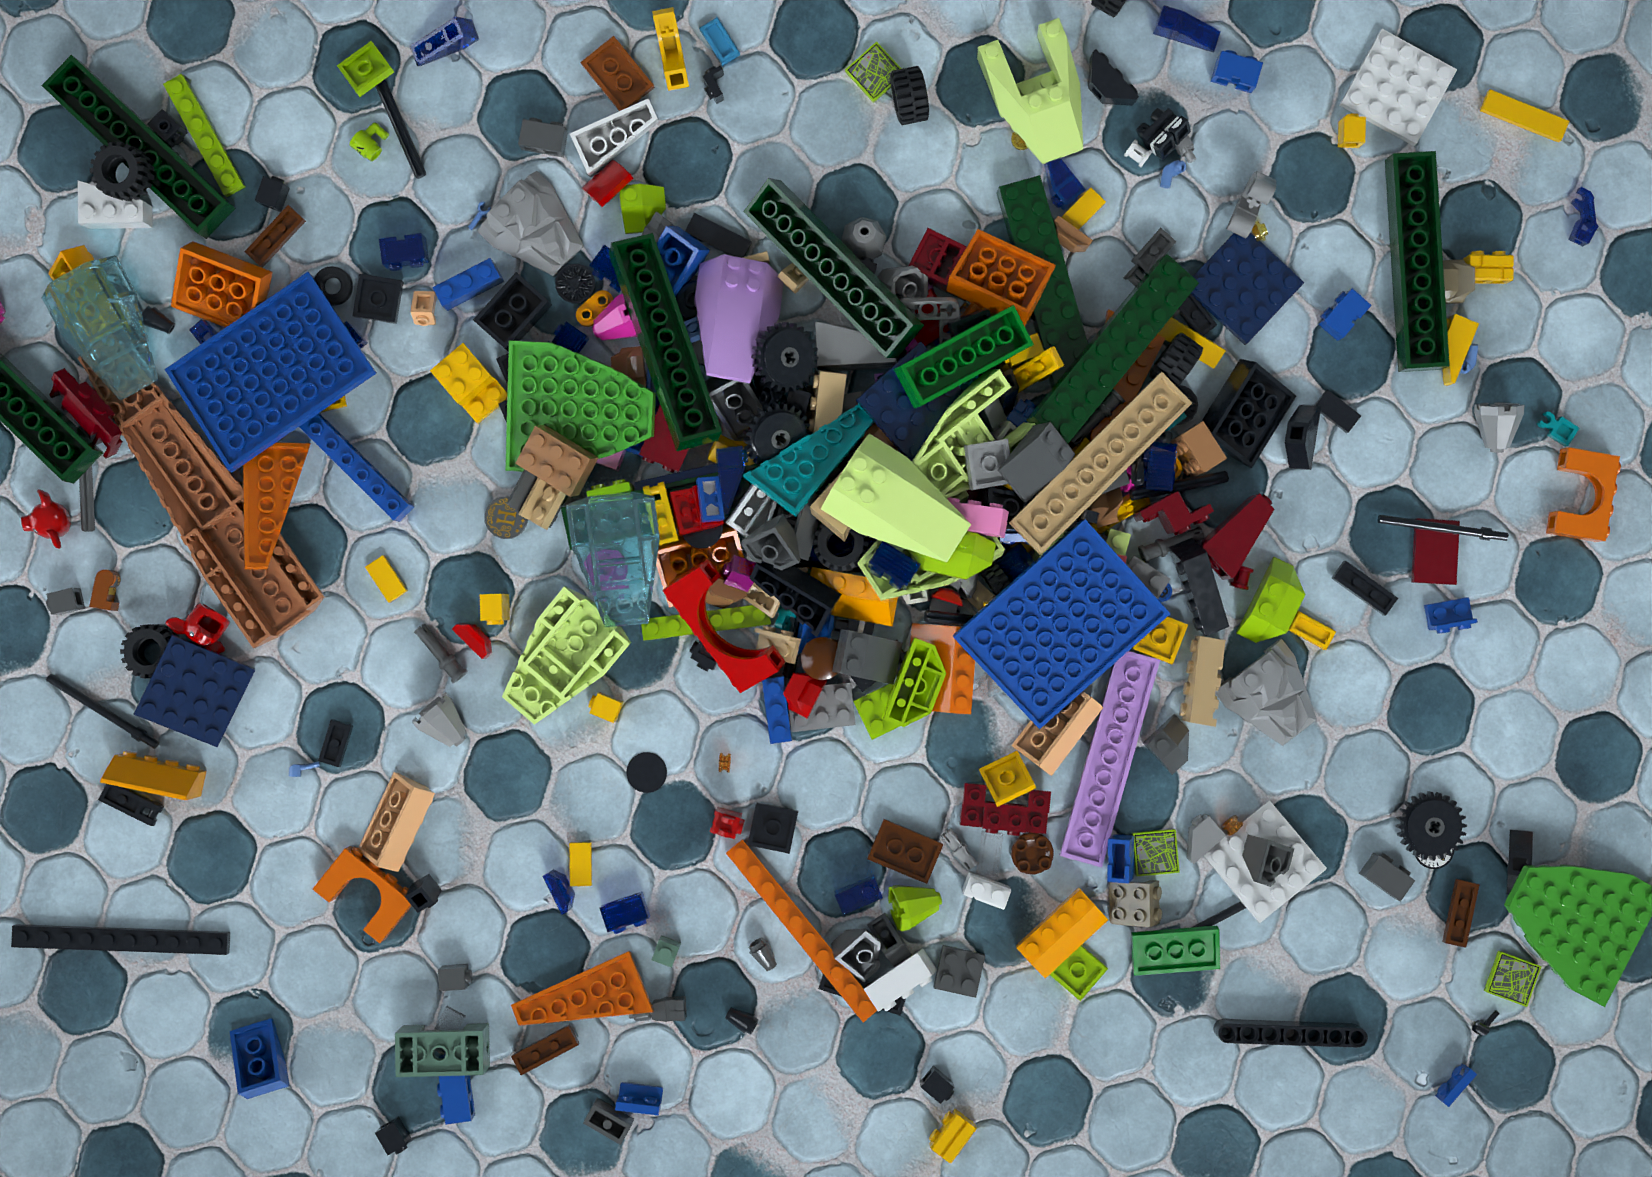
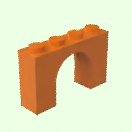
[1546,447,1621,542]
[313,846,412,943]

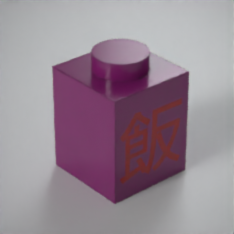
[722,555,756,592]

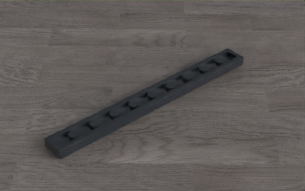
[11,924,230,955]

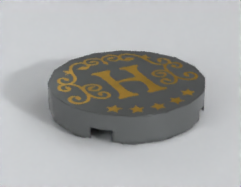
[485,497,528,539]

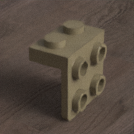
[1109,880,1162,927]

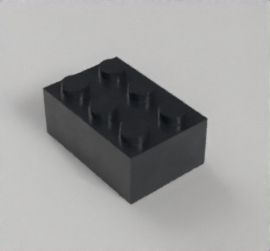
[473,272,552,352]

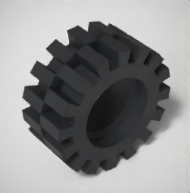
[980,561,1011,596]

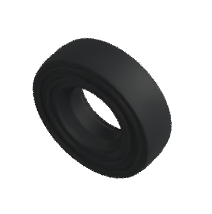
[314,266,353,306]

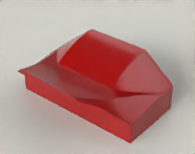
[452,623,492,659]
[783,672,827,719]

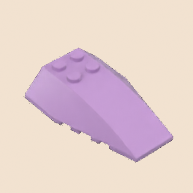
[694,254,783,383]

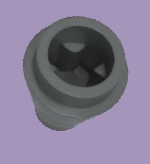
[748,938,777,971]

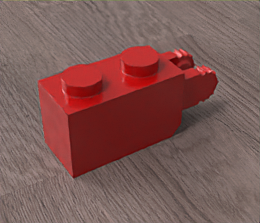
[710,807,745,839]

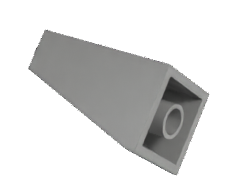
[815,322,900,371]

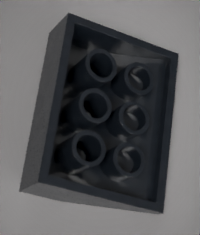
[1201,359,1296,468]

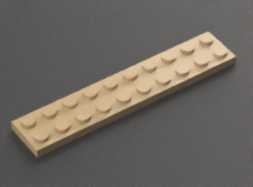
[1009,372,1192,555]

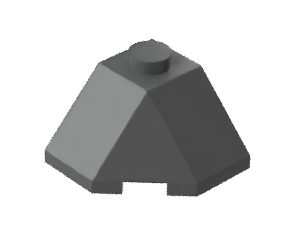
[740,514,800,570]
[1143,714,1189,775]
[1242,835,1294,887]
[831,929,881,982]

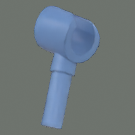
[468,201,491,230]
[289,762,320,777]

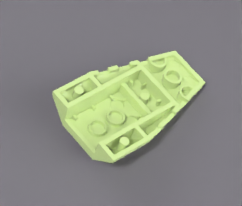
[821,434,971,562]
[502,586,631,725]

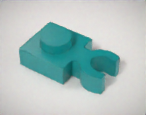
[1536,411,1580,447]

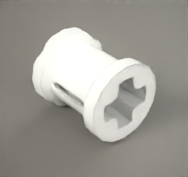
[1124,139,1153,167]

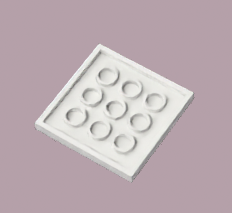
[1339,29,1457,146]
[1204,800,1327,923]

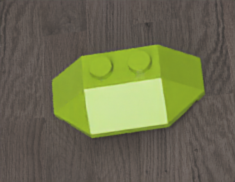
[907,531,996,580]
[1236,557,1306,643]
[883,638,946,727]

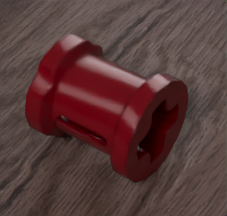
[1229,566,1254,590]

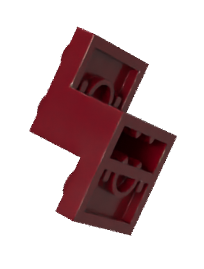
[908,228,967,302]
[1133,491,1214,535]

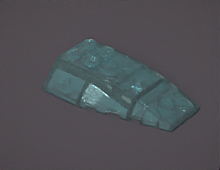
[41,255,158,400]
[566,492,660,627]

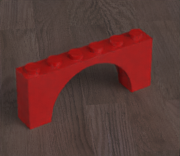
[662,558,785,693]

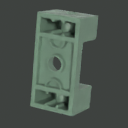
[395,1023,490,1077]

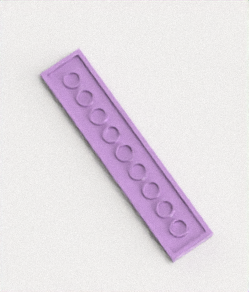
[1059,651,1160,868]

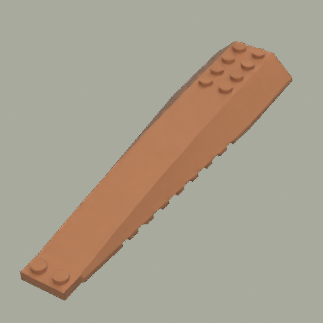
[77,333,325,648]

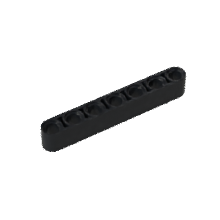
[1213,1019,1368,1048]

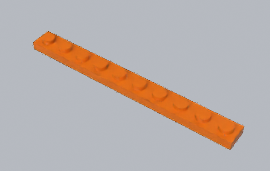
[726,839,877,1022]

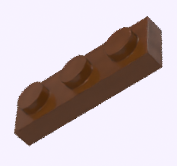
[244,205,306,268]
[1442,879,1480,948]
[511,1024,580,1075]

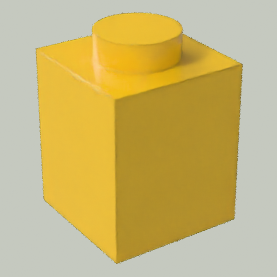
[1338,113,1366,148]
[588,692,624,723]

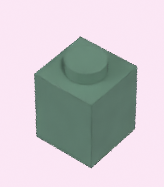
[652,935,681,968]

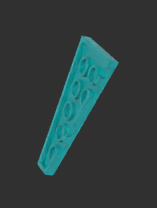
[743,404,874,517]

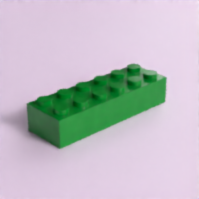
[894,305,1034,408]

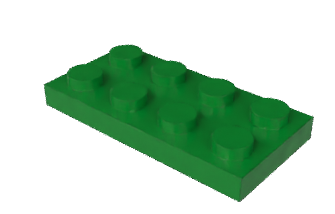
[1131,926,1220,976]

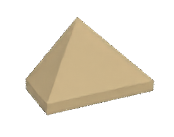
[743,583,780,618]

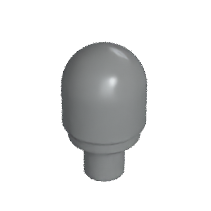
[1175,135,1196,163]

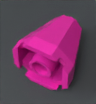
[592,294,637,341]

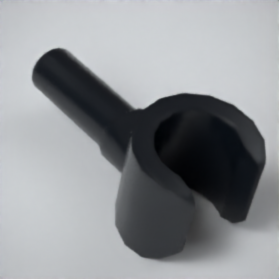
[1472,1010,1500,1035]

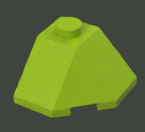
[619,184,666,234]

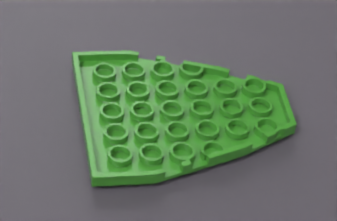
[505,341,656,472]
[1504,865,1652,1007]

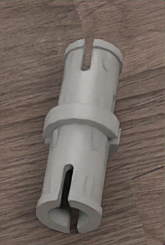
[941,828,978,871]

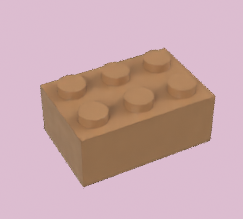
[1170,421,1227,477]
[515,425,598,497]

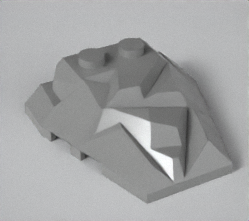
[478,171,584,276]
[1215,638,1317,746]

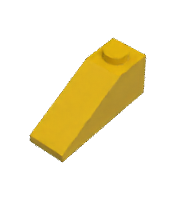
[1442,314,1479,386]

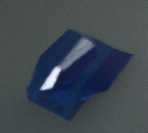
[542,869,575,915]

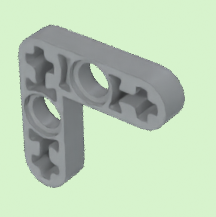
[900,297,960,344]

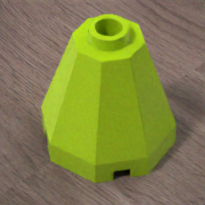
[888,885,942,931]

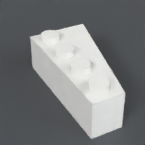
[570,98,659,177]

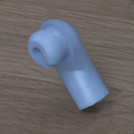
[1160,160,1186,188]
[1459,344,1478,374]

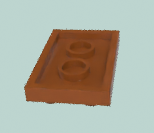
[580,36,655,111]

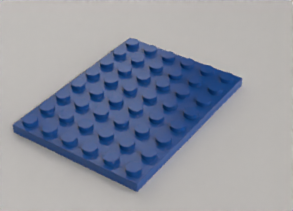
[164,272,377,473]
[952,519,1170,729]

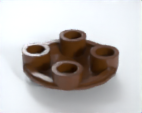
[801,637,838,680]
[1011,832,1054,875]

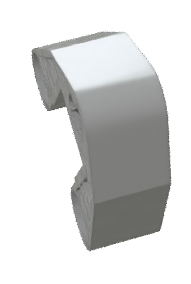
[1226,171,1276,238]

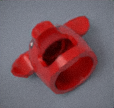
[21,489,71,549]
[165,602,230,653]

